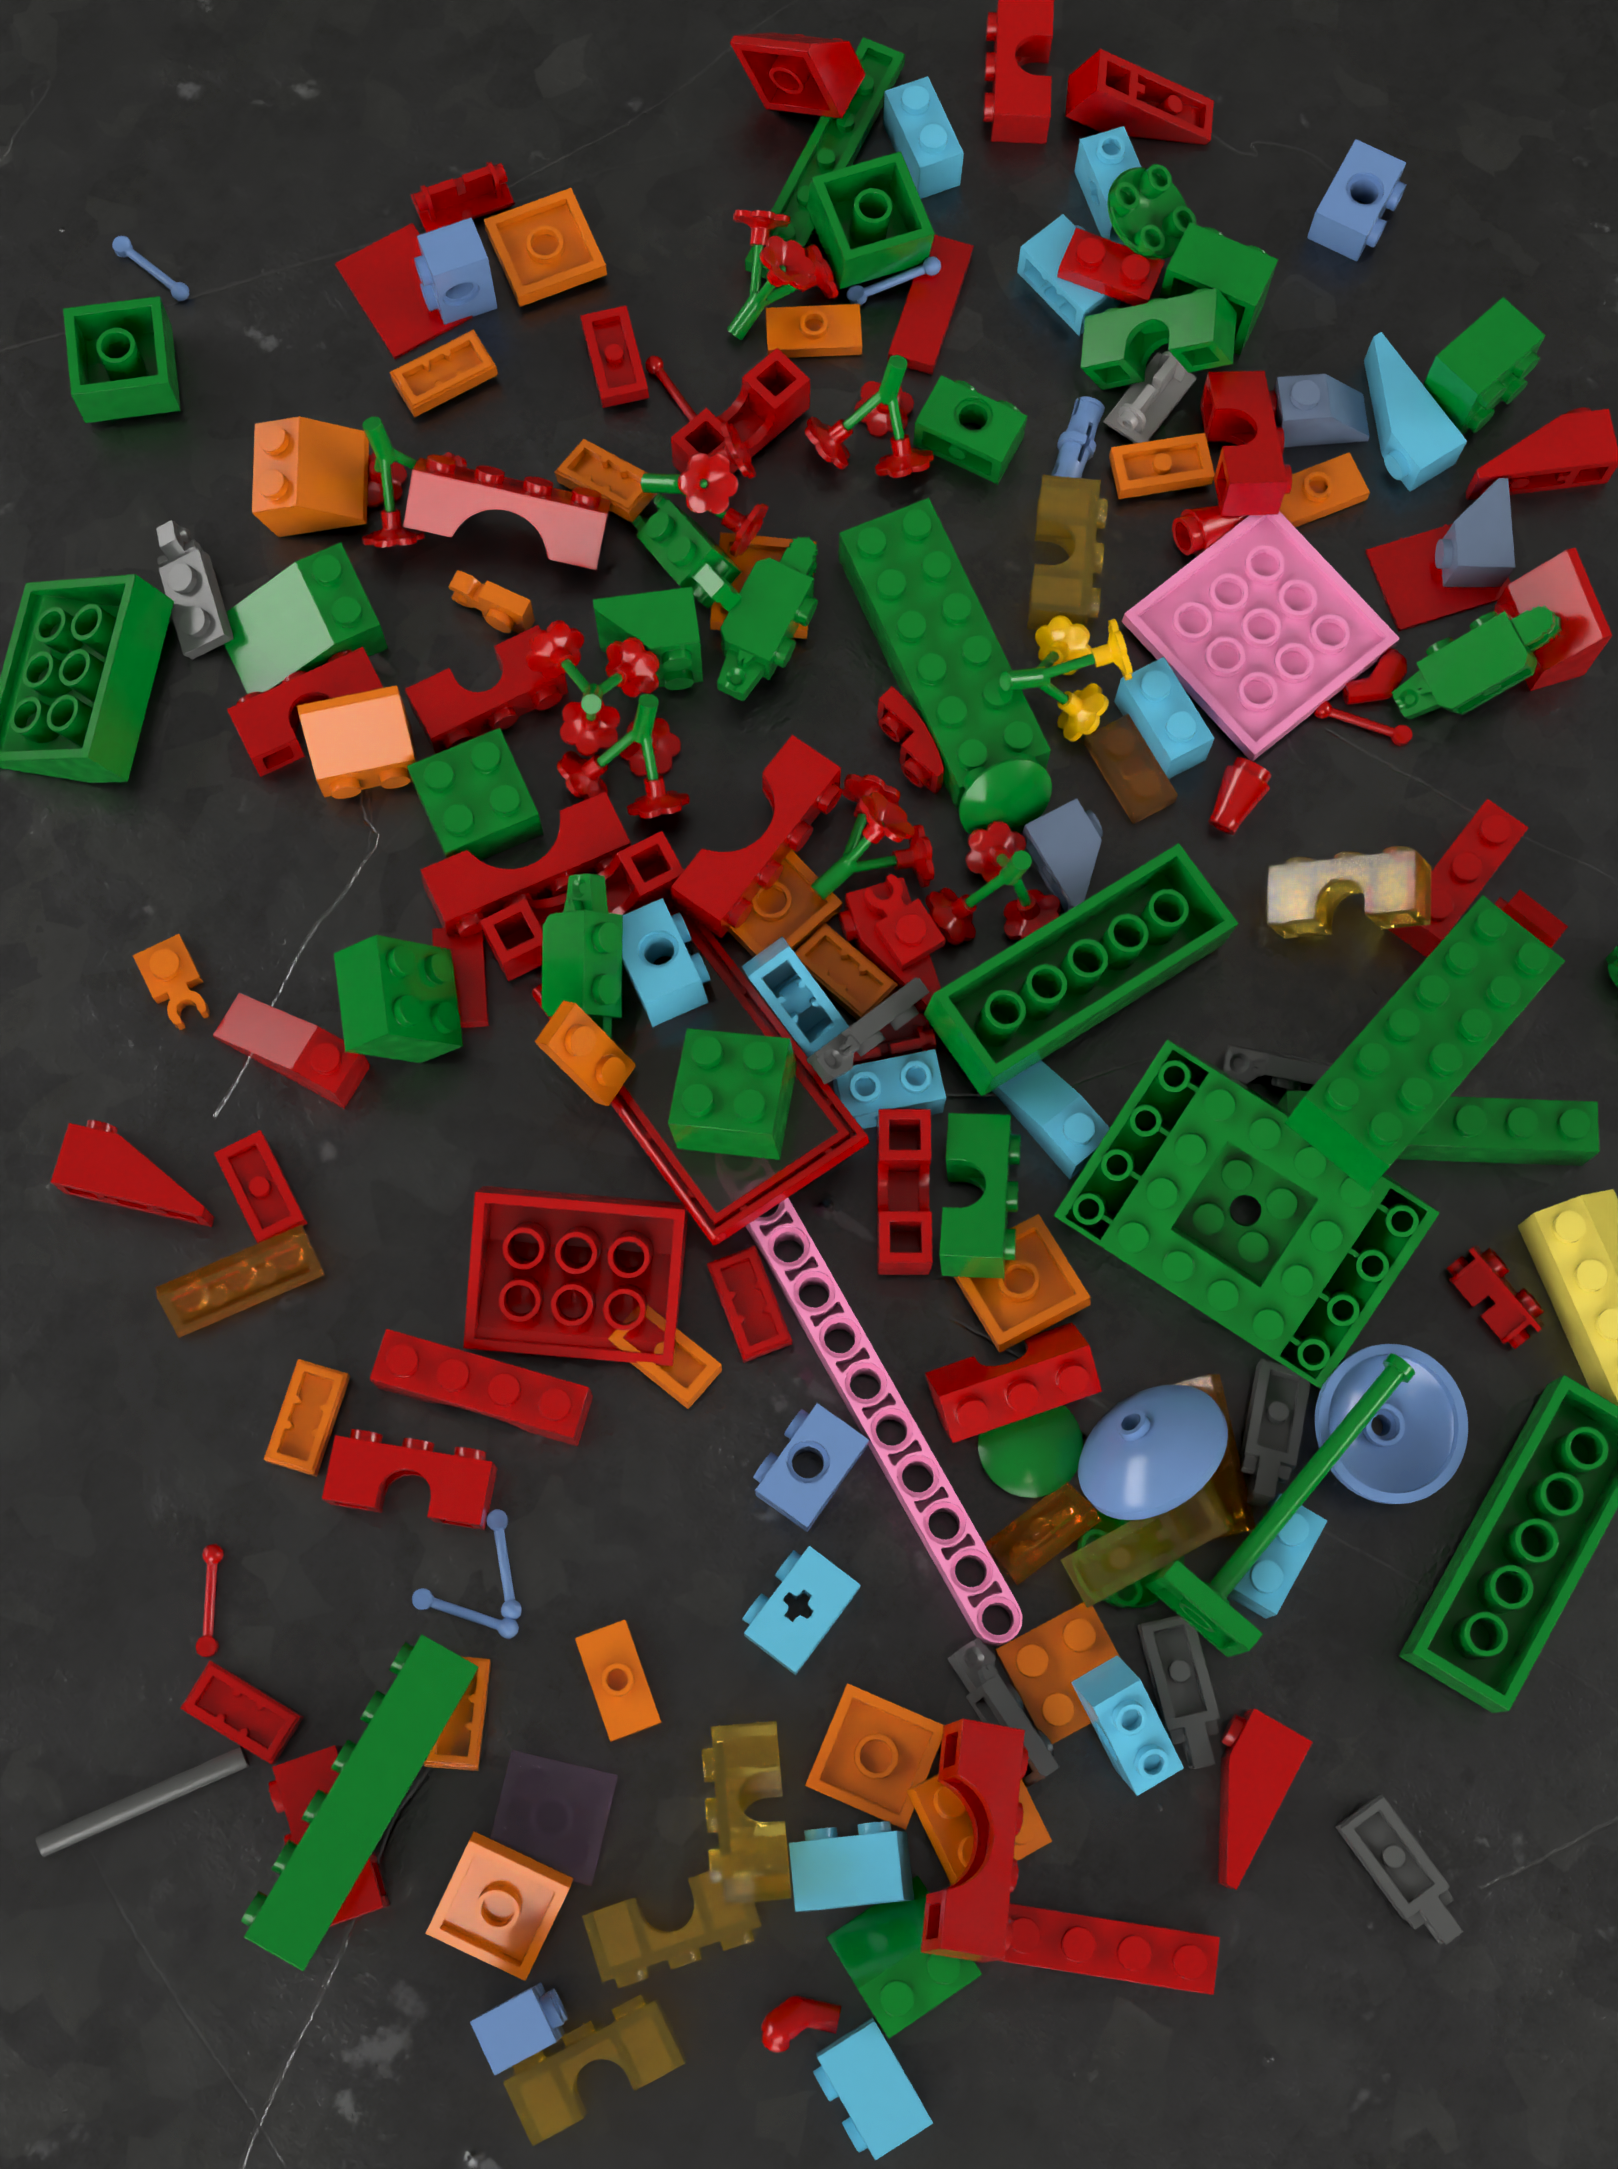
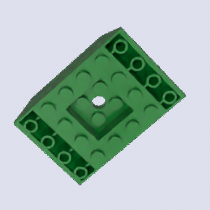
[1054,1039,1440,1389]

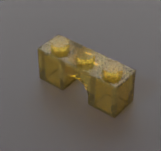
[1027,475,1108,630]
[1267,846,1431,939]
[702,1721,792,1905]
[582,1860,762,1988]
[503,1994,687,2146]

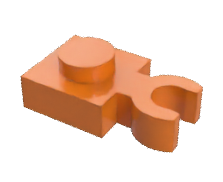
[448,570,535,634]
[133,934,210,1030]

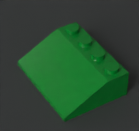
[0,574,174,783]

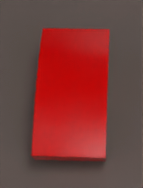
[877,686,945,794]

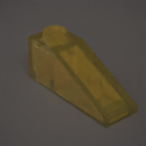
[1061,1479,1236,1608]

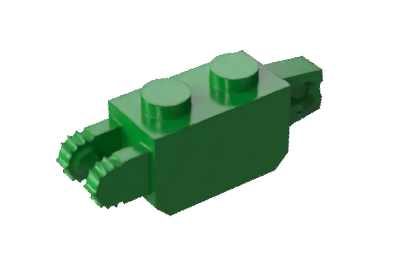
[632,493,742,612]
[717,536,818,701]
[1392,605,1562,720]
[542,873,623,1038]

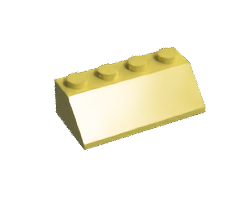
[1518,1189,1618,1406]

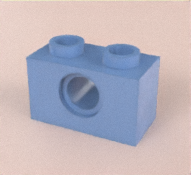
[1307,139,1407,261]
[414,217,498,325]
[753,1403,869,1532]
[470,1982,568,2075]

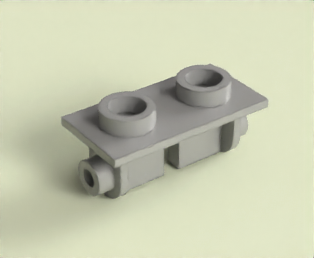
[1103,351,1197,443]

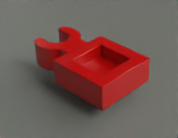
[863,874,946,971]

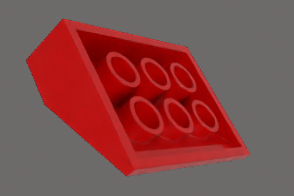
[463,1186,688,1366]

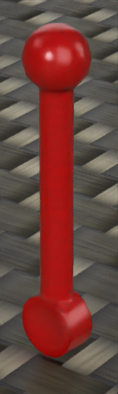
[645,355,697,421]
[1314,701,1412,746]
[195,1544,223,1658]

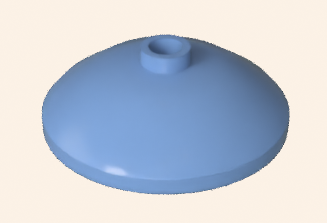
[1315,1344,1468,1504]
[1078,1385,1228,1520]

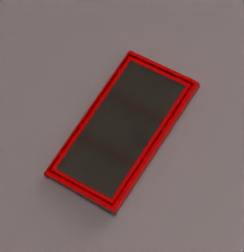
[532,900,869,1245]

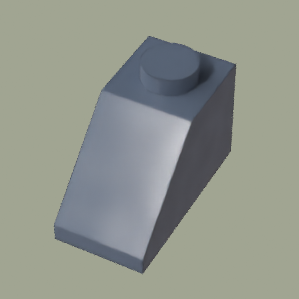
[1273,374,1370,447]
[1435,478,1515,587]
[1022,798,1103,914]

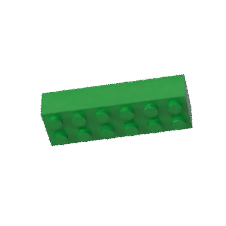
[838,498,1051,808]
[923,843,1239,1097]
[1285,895,1565,1192]
[1399,1375,1618,1713]

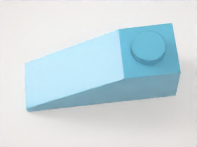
[1364,332,1467,492]
[992,1060,1110,1180]

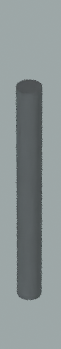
[36,1746,250,1857]

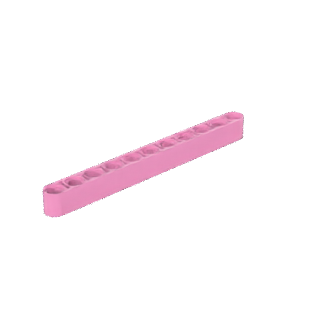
[715,1153,1023,1646]

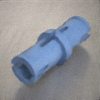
[1048,396,1105,495]

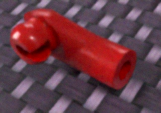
[1342,648,1407,705]
[761,1996,841,2053]

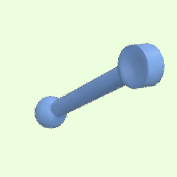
[112,236,189,301]
[847,256,941,306]
[486,1509,522,1620]
[412,1588,519,1639]

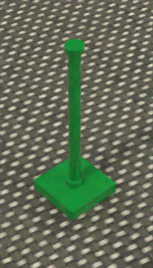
[1145,1353,1415,1658]

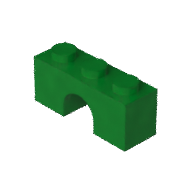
[1081,288,1237,390]
[939,1113,1021,1279]

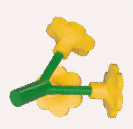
[999,615,1133,742]

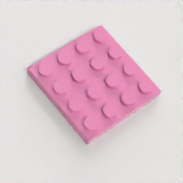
[1122,511,1400,761]

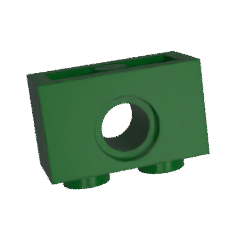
[913,375,1027,485]

